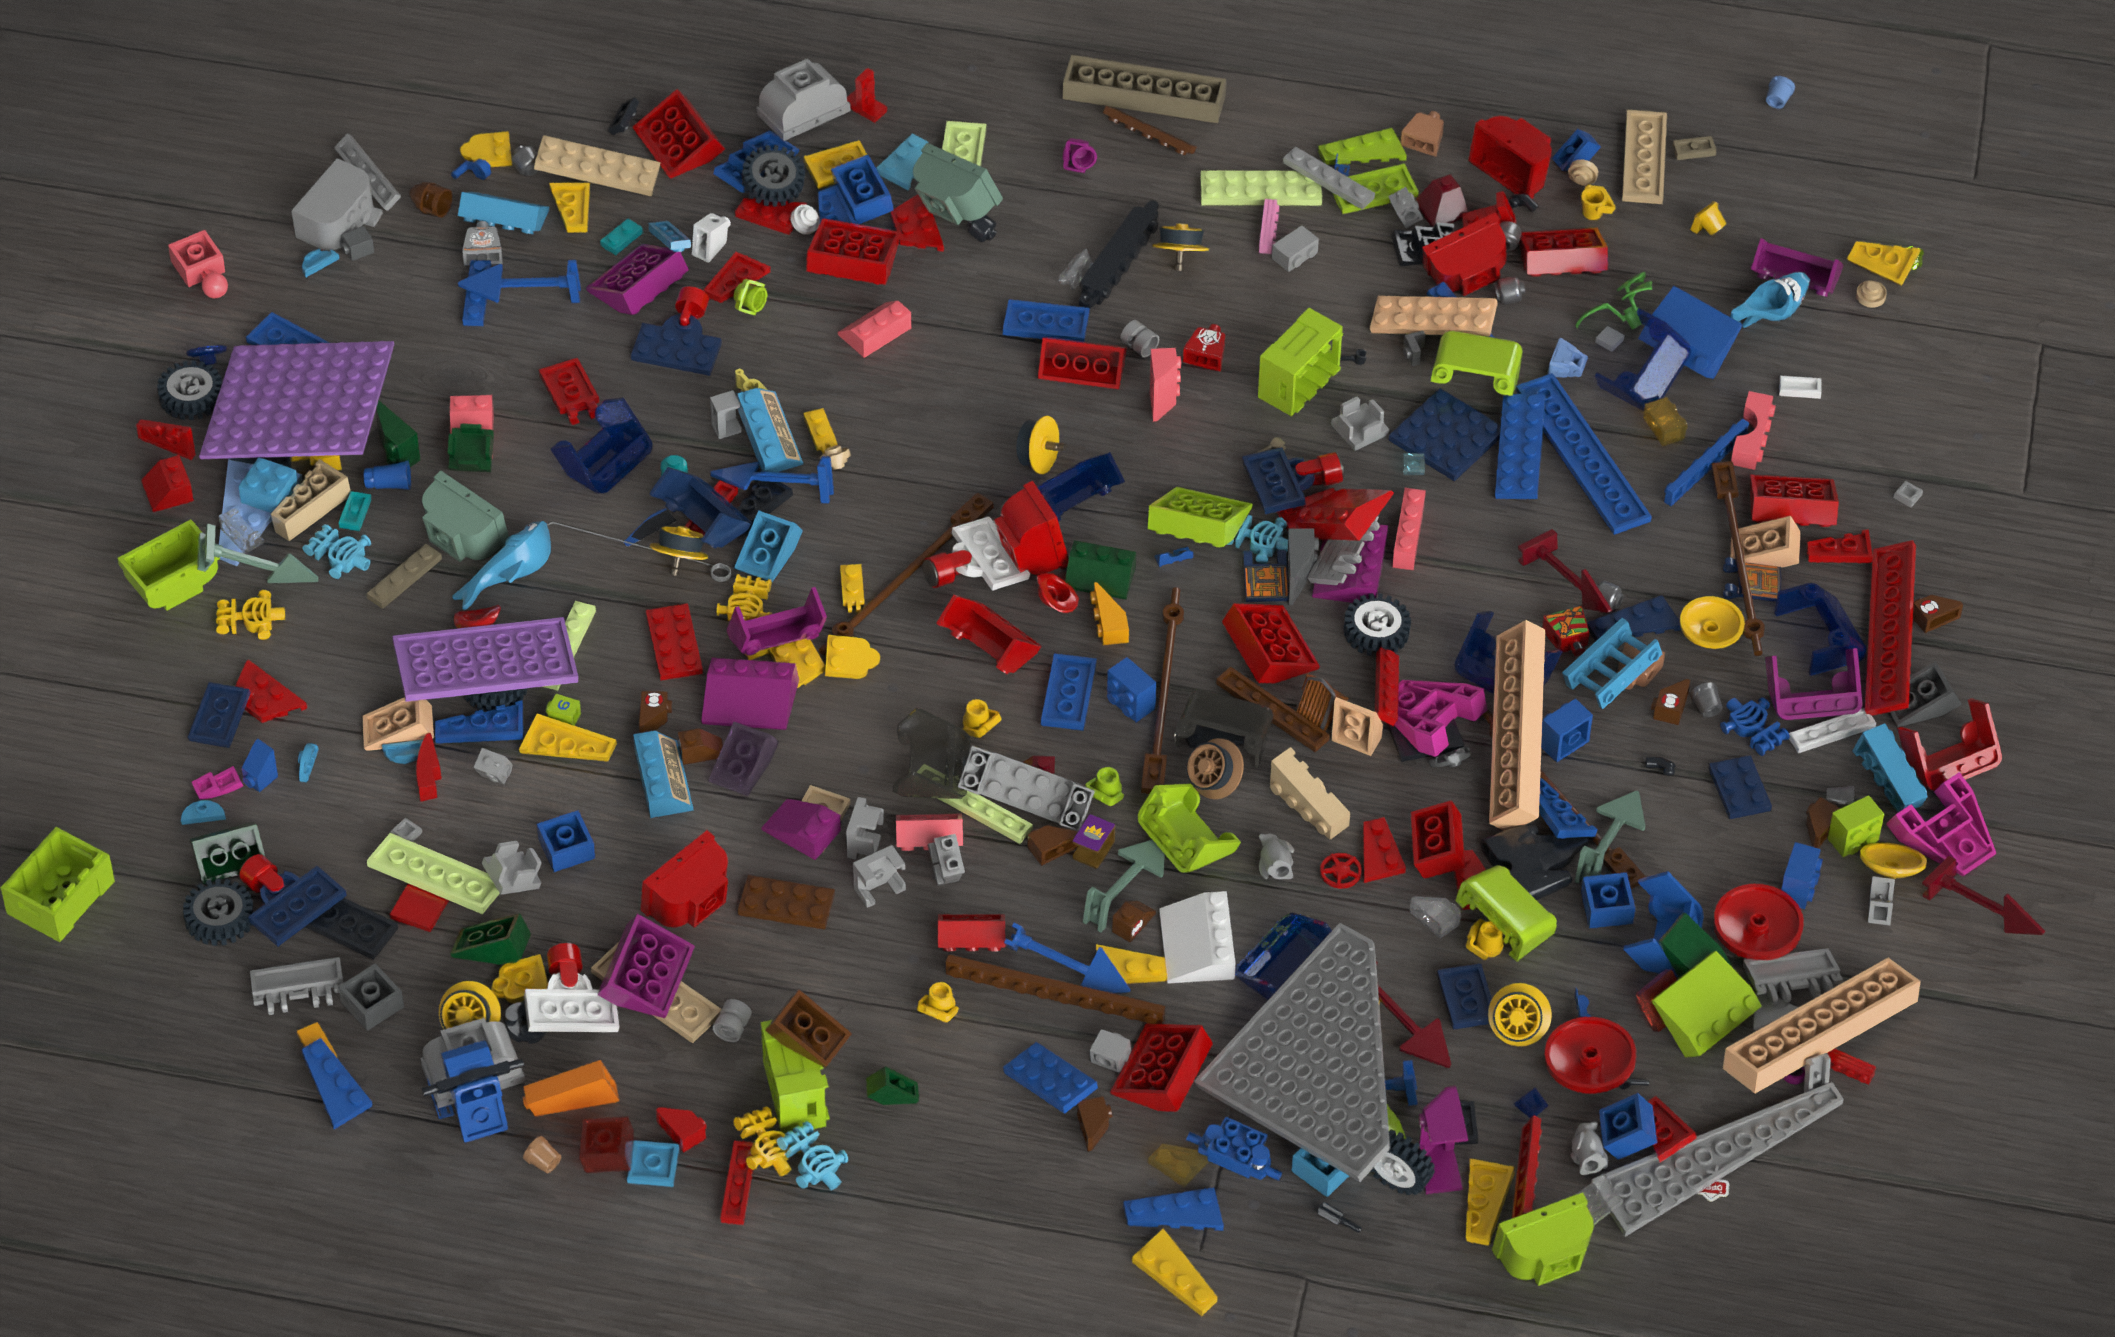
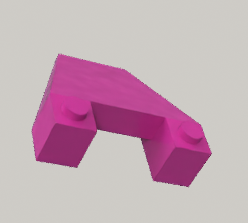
[1394,680,1488,757]
[1886,772,1997,876]

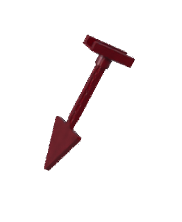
[1518,529,1612,613]
[1922,856,2045,935]
[1376,961,1451,1068]

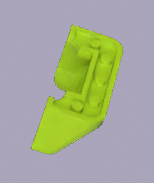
[1431,331,1522,396]
[1138,784,1241,873]
[1455,865,1557,962]

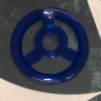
[186,345,227,365]

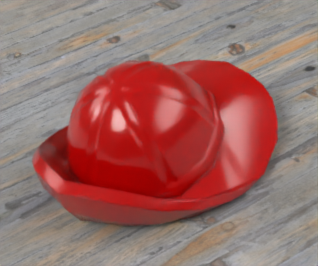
[1037,573,1079,613]
[454,604,501,629]

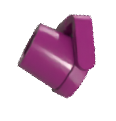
[1062,138,1097,173]

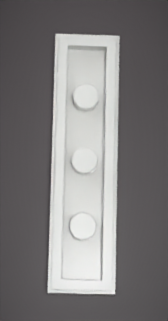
[1789,708,1876,753]

